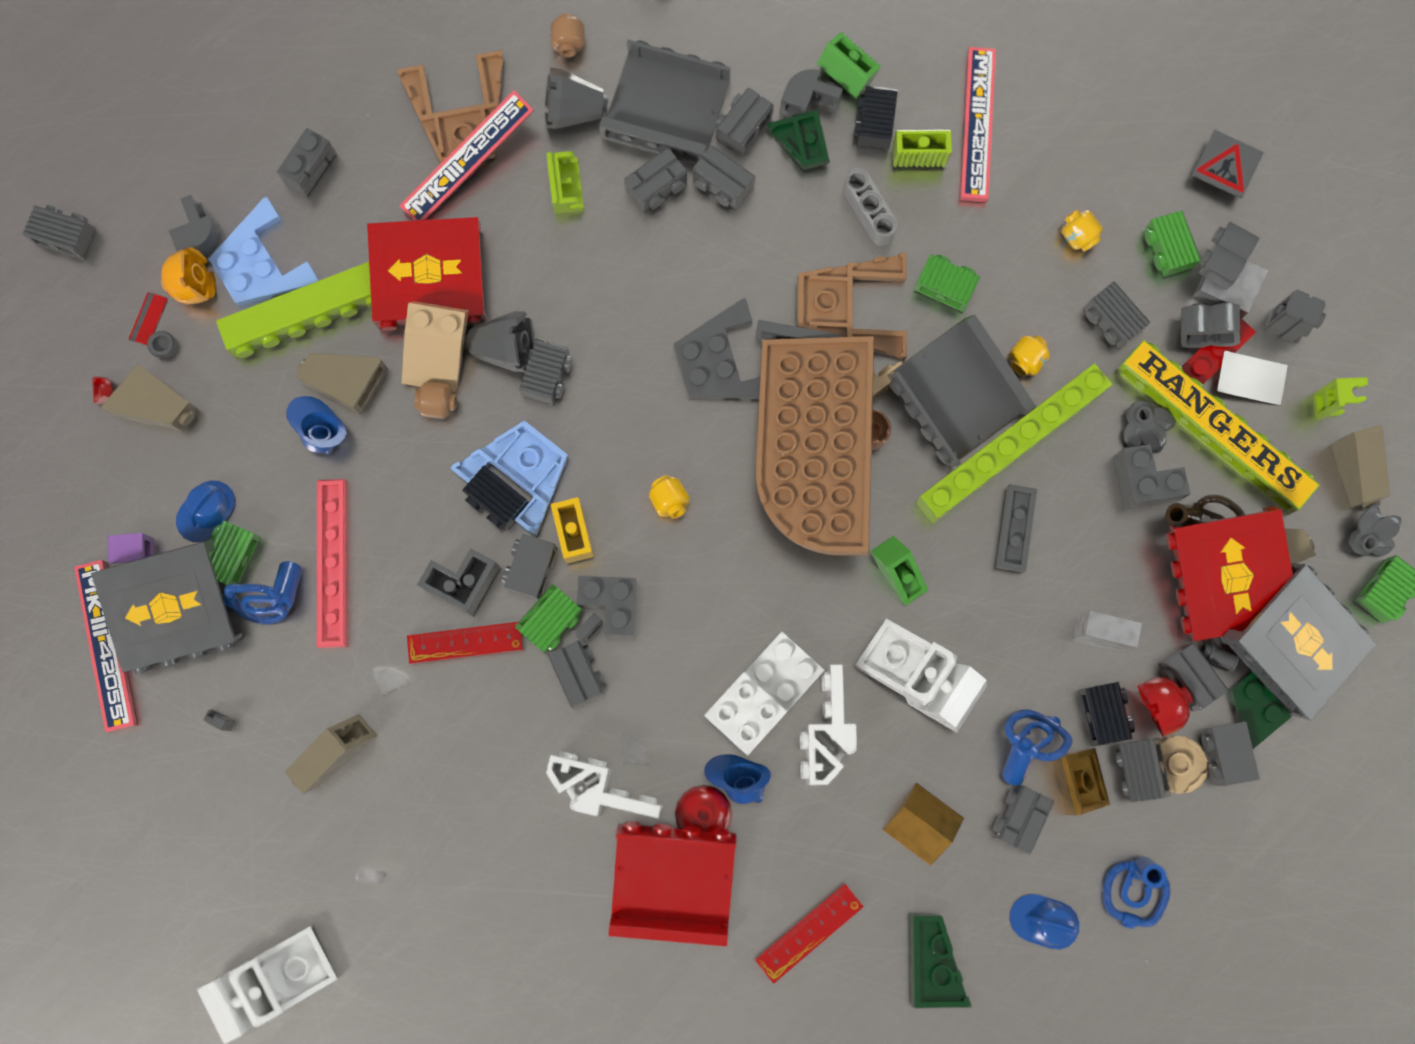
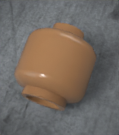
[550,14,585,57]
[414,381,457,419]

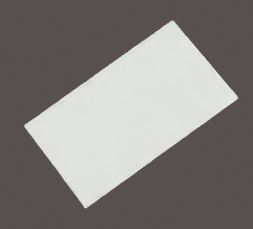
[1217,351,1288,406]

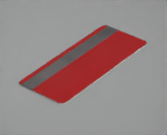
[129,292,167,345]

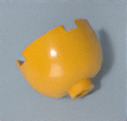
[161,247,216,305]

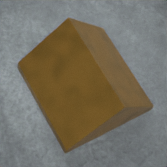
[1052,748,1110,816]
[883,783,964,866]

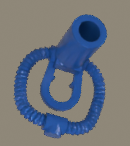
[223,561,302,625]
[1002,709,1072,786]
[1103,856,1171,929]

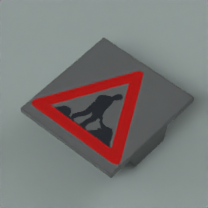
[1192,129,1264,199]

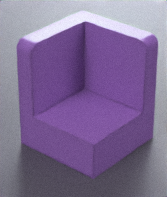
[108,533,153,564]

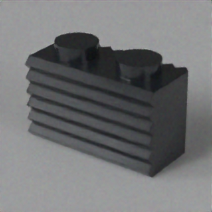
[853,86,898,150]
[462,465,529,529]
[1079,682,1135,746]

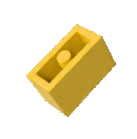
[551,497,594,564]

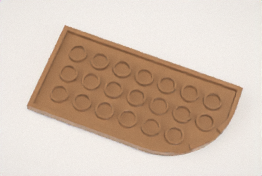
[756,336,874,555]

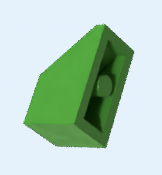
[871,536,928,606]

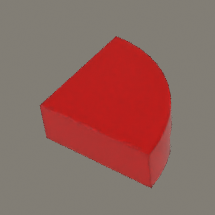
[92,376,113,404]

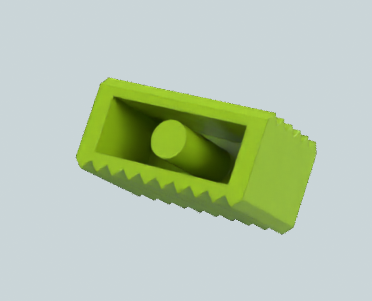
[892,130,952,168]

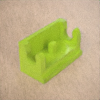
[546,151,584,214]
[1313,377,1368,420]

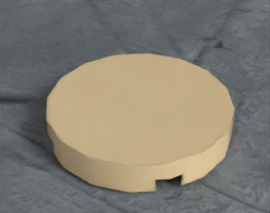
[1160,735,1208,794]

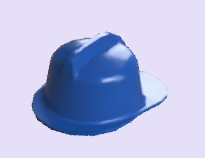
[286,396,347,455]
[176,480,235,542]
[704,754,771,804]
[1010,894,1080,950]

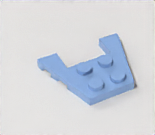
[209,197,319,306]
[450,420,568,537]

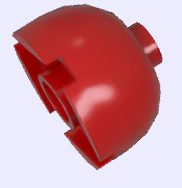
[1137,677,1193,737]
[674,785,733,831]

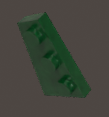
[910,914,972,1008]

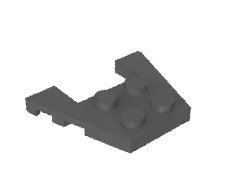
[674,298,760,400]

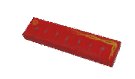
[407,622,524,664]
[754,883,864,984]

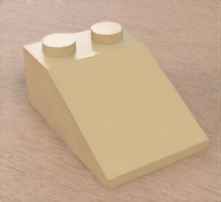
[401,301,469,393]

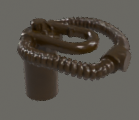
[1165,494,1245,527]

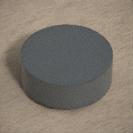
[147,331,178,360]

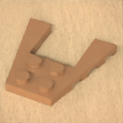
[397,50,504,163]
[796,252,907,361]

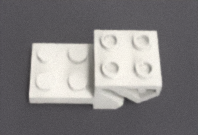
[855,619,988,733]
[704,632,824,756]
[800,665,857,785]
[546,751,663,818]
[197,926,337,1044]

